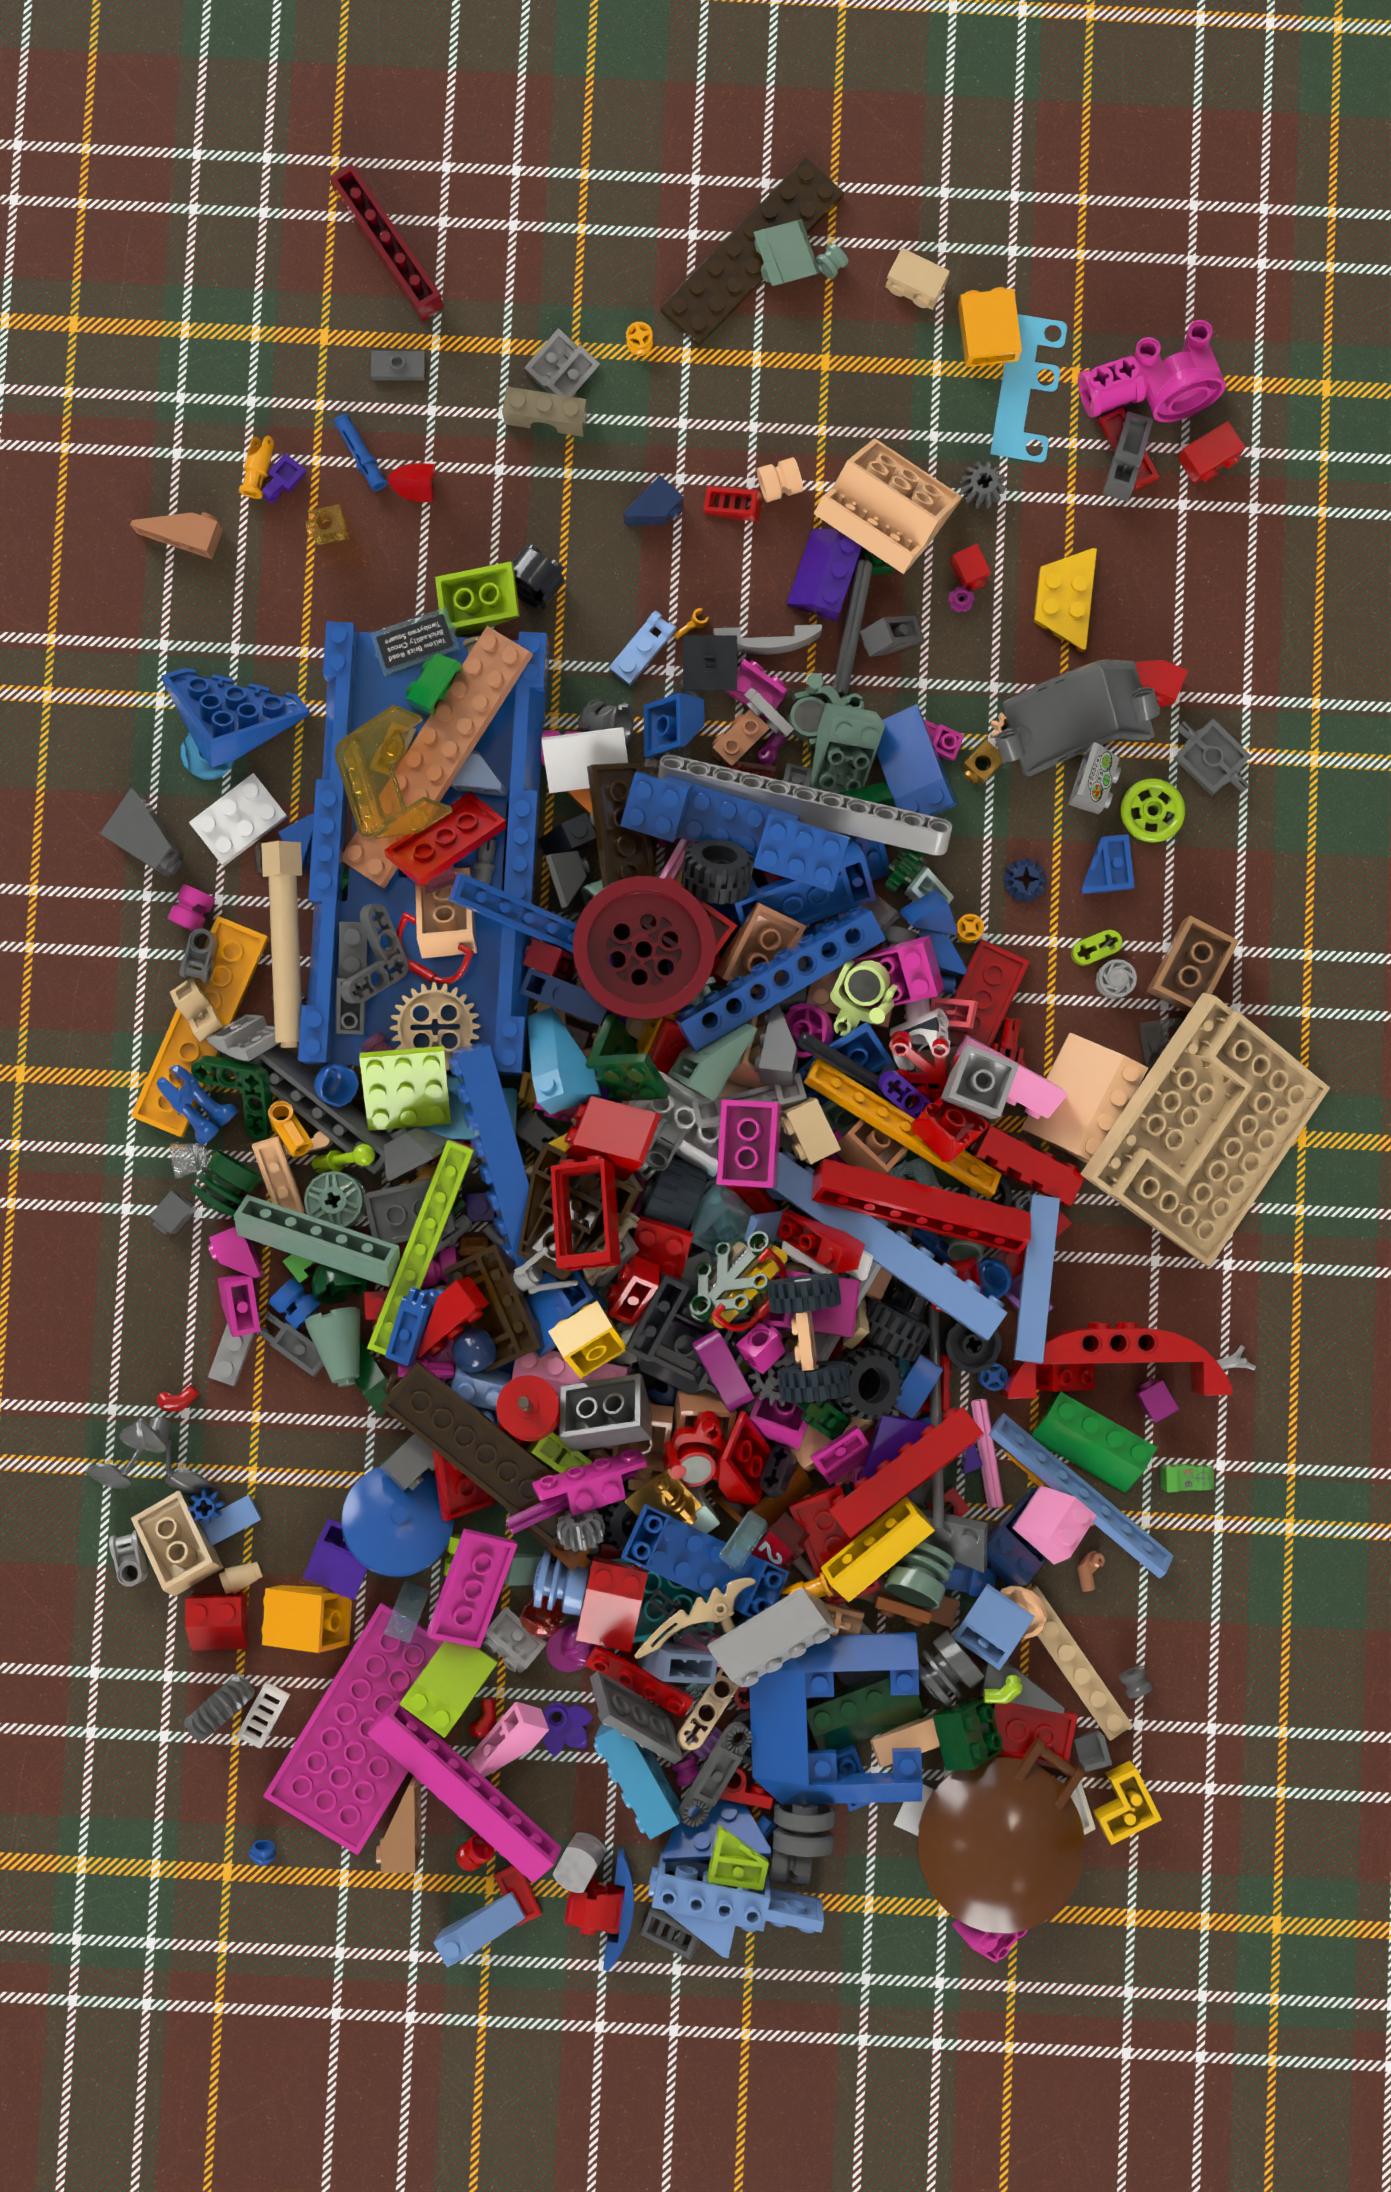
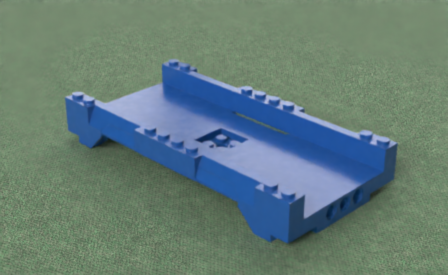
[298,621,550,1076]

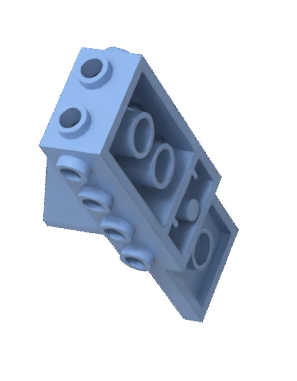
[648,1852,824,1958]

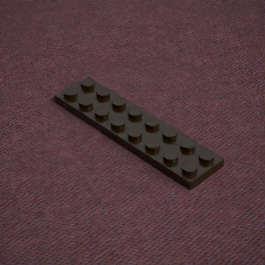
[660,157,844,347]
[587,762,668,985]
[380,1361,569,1547]

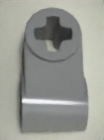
[109,1530,148,1586]

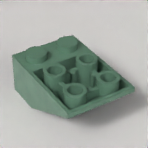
[810,703,885,793]
[667,1023,757,1101]

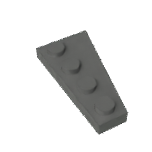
[880,1507,988,1573]

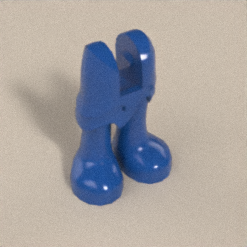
[156,1064,238,1146]

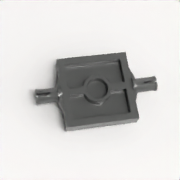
[1173,719,1251,796]

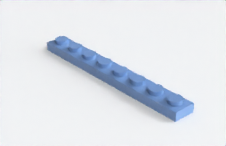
[989,1413,1174,1579]

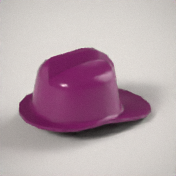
[546,1620,609,1673]

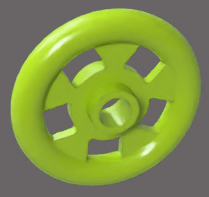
[1121,779,1185,843]

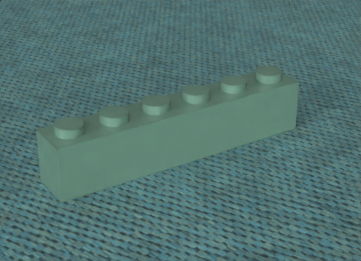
[234,1195,400,1287]

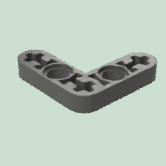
[340,904,409,1004]

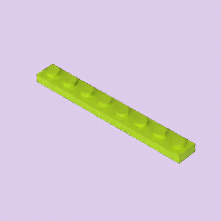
[367,1139,475,1355]

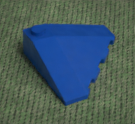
[161,668,309,768]

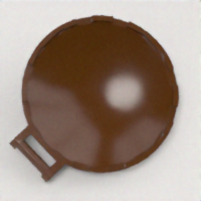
[917,1738,1085,1934]

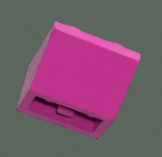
[951,1919,1028,1963]

